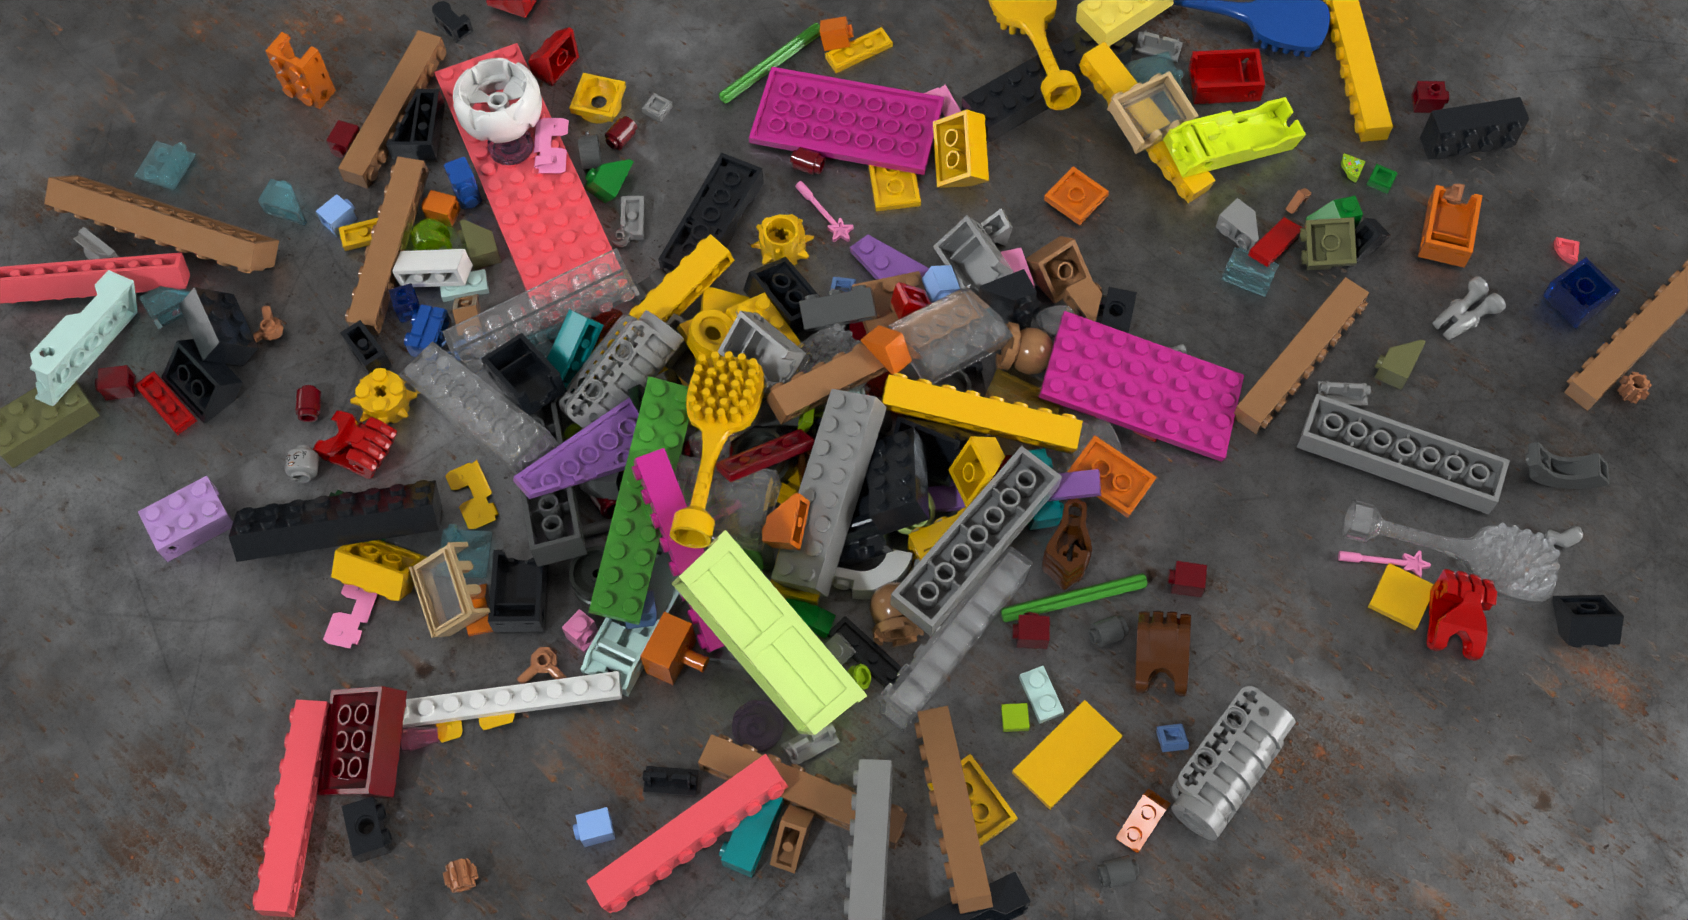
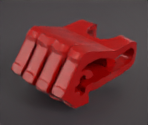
[312,410,397,479]
[1426,569,1497,661]

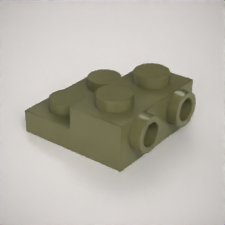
[1300,217,1357,270]

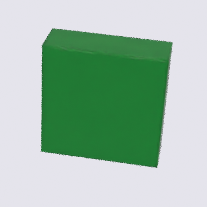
[1366,164,1398,194]

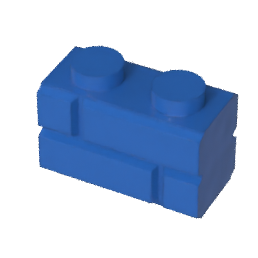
[444,157,482,210]
[404,304,451,361]

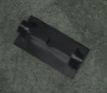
[643,766,699,796]

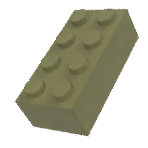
[0,381,100,468]

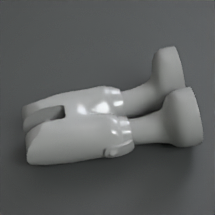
[1432,276,1506,341]

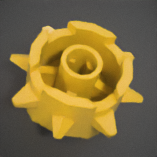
[751,214,814,266]
[350,368,417,425]

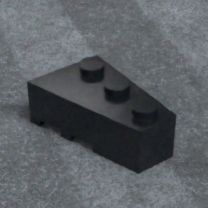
[386,89,445,161]

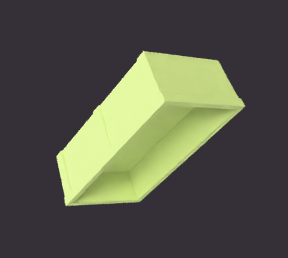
[671,530,867,735]

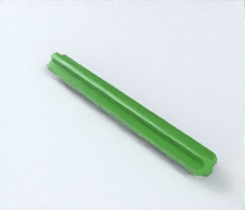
[719,23,820,104]
[1001,573,1148,622]

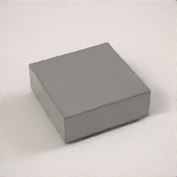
[642,93,673,122]

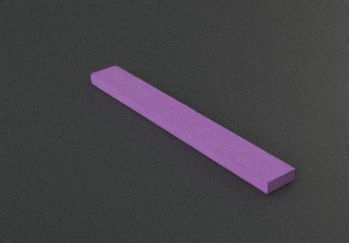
[928,469,1101,513]

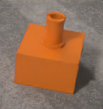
[640,612,710,685]

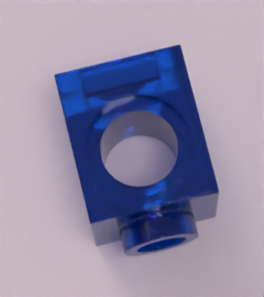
[389,283,420,323]

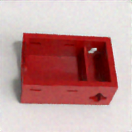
[1188,48,1265,104]

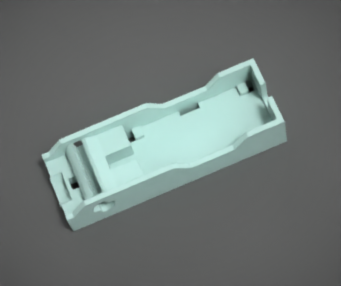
[30,270,138,406]
[580,542,682,696]

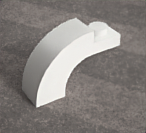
[831,549,913,599]

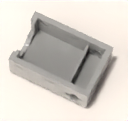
[933,215,1014,302]
[718,311,806,393]

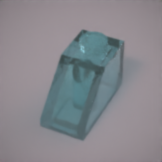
[258,179,307,226]
[139,286,191,329]

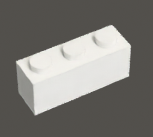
[392,249,473,288]

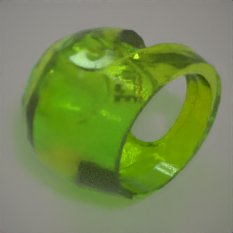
[411,218,453,251]

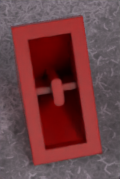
[891,282,933,321]

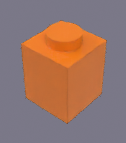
[820,16,854,51]
[422,190,461,227]

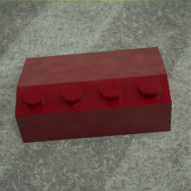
[317,686,407,798]

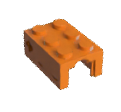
[265,32,336,109]
[1418,185,1483,268]

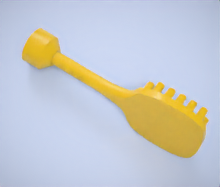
[988,0,1081,110]
[670,351,765,548]

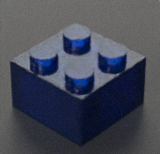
[1542,257,1620,329]

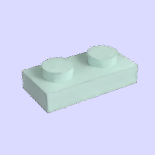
[440,269,490,302]
[1019,666,1064,724]

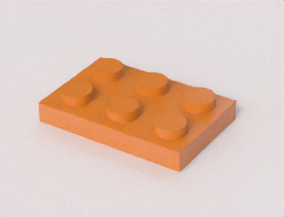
[1067,435,1157,518]

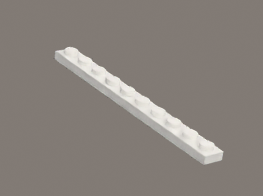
[402,671,622,728]

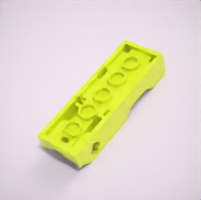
[1163,97,1306,178]

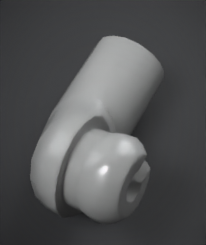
[1543,525,1583,548]

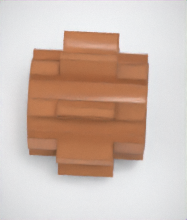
[1617,372,1652,404]
[443,858,478,893]

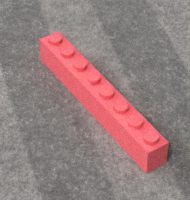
[0,252,190,304]
[253,700,329,917]
[586,754,789,914]

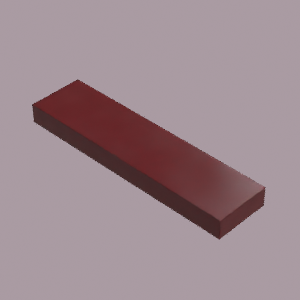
[716,429,815,482]

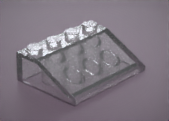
[888,286,1013,385]
[674,455,782,552]

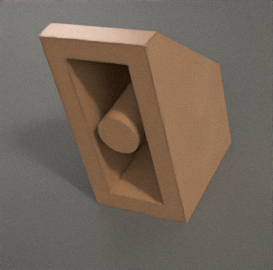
[1063,276,1102,322]
[452,294,483,338]
[770,804,814,873]

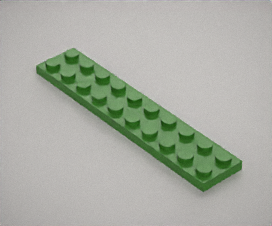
[588,376,689,625]

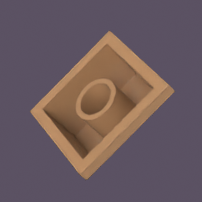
[1026,236,1092,303]

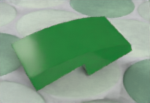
[785,598,836,639]

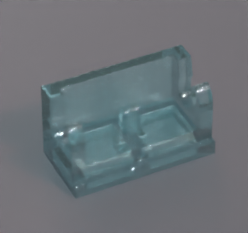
[1221,247,1279,297]

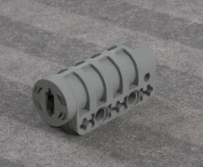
[557,310,685,429]
[1170,686,1296,841]

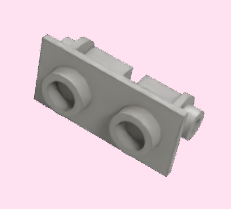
[1135,30,1183,62]
[1317,380,1371,406]
[781,723,840,765]

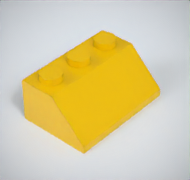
[933,109,989,188]
[331,540,427,601]

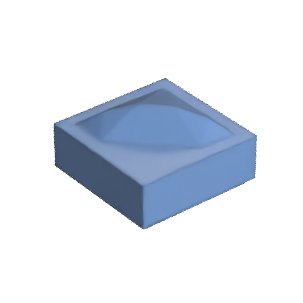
[1156,723,1189,752]

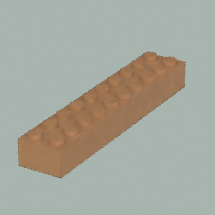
[44,175,279,273]

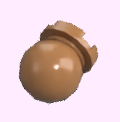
[996,322,1054,375]
[869,582,924,647]

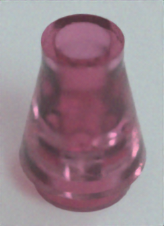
[401,726,439,752]

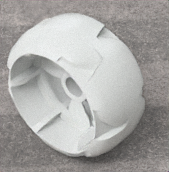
[453,58,542,143]

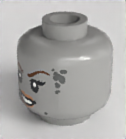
[285,445,319,483]

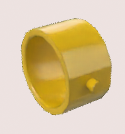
[763,215,799,256]

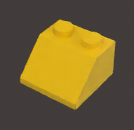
[948,436,1005,508]

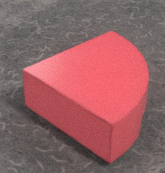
[1554,237,1580,265]

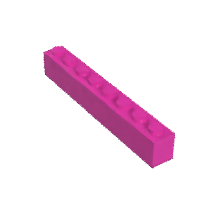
[631,448,725,653]

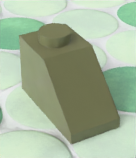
[1375,340,1426,390]

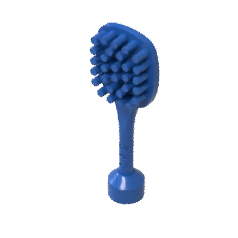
[1173,0,1330,57]

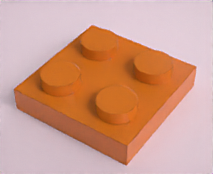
[1044,166,1109,226]

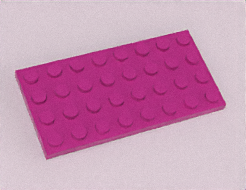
[749,67,944,175]
[1039,311,1244,462]

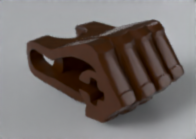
[1042,498,1092,591]
[1135,611,1191,696]

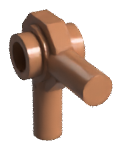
[253,306,284,343]
[517,647,567,684]

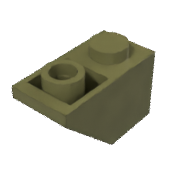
[458,220,502,270]

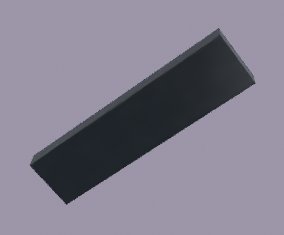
[827,616,919,703]

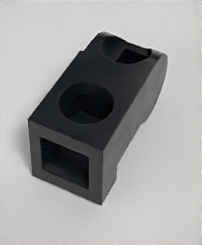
[432,1,473,43]

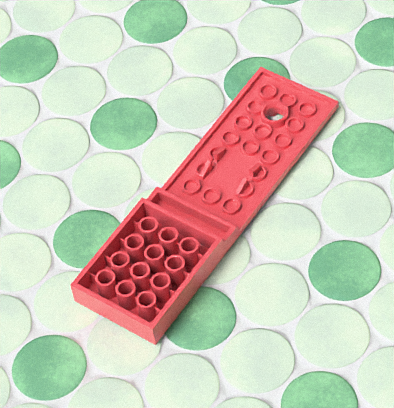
[434,43,626,319]

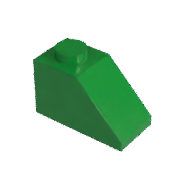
[584,159,634,204]
[1305,196,1363,228]

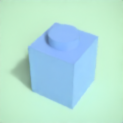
[316,194,357,237]
[921,265,960,304]
[573,807,616,847]

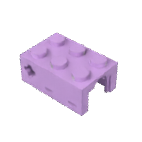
[138,476,233,562]

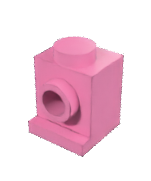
[562,609,598,653]

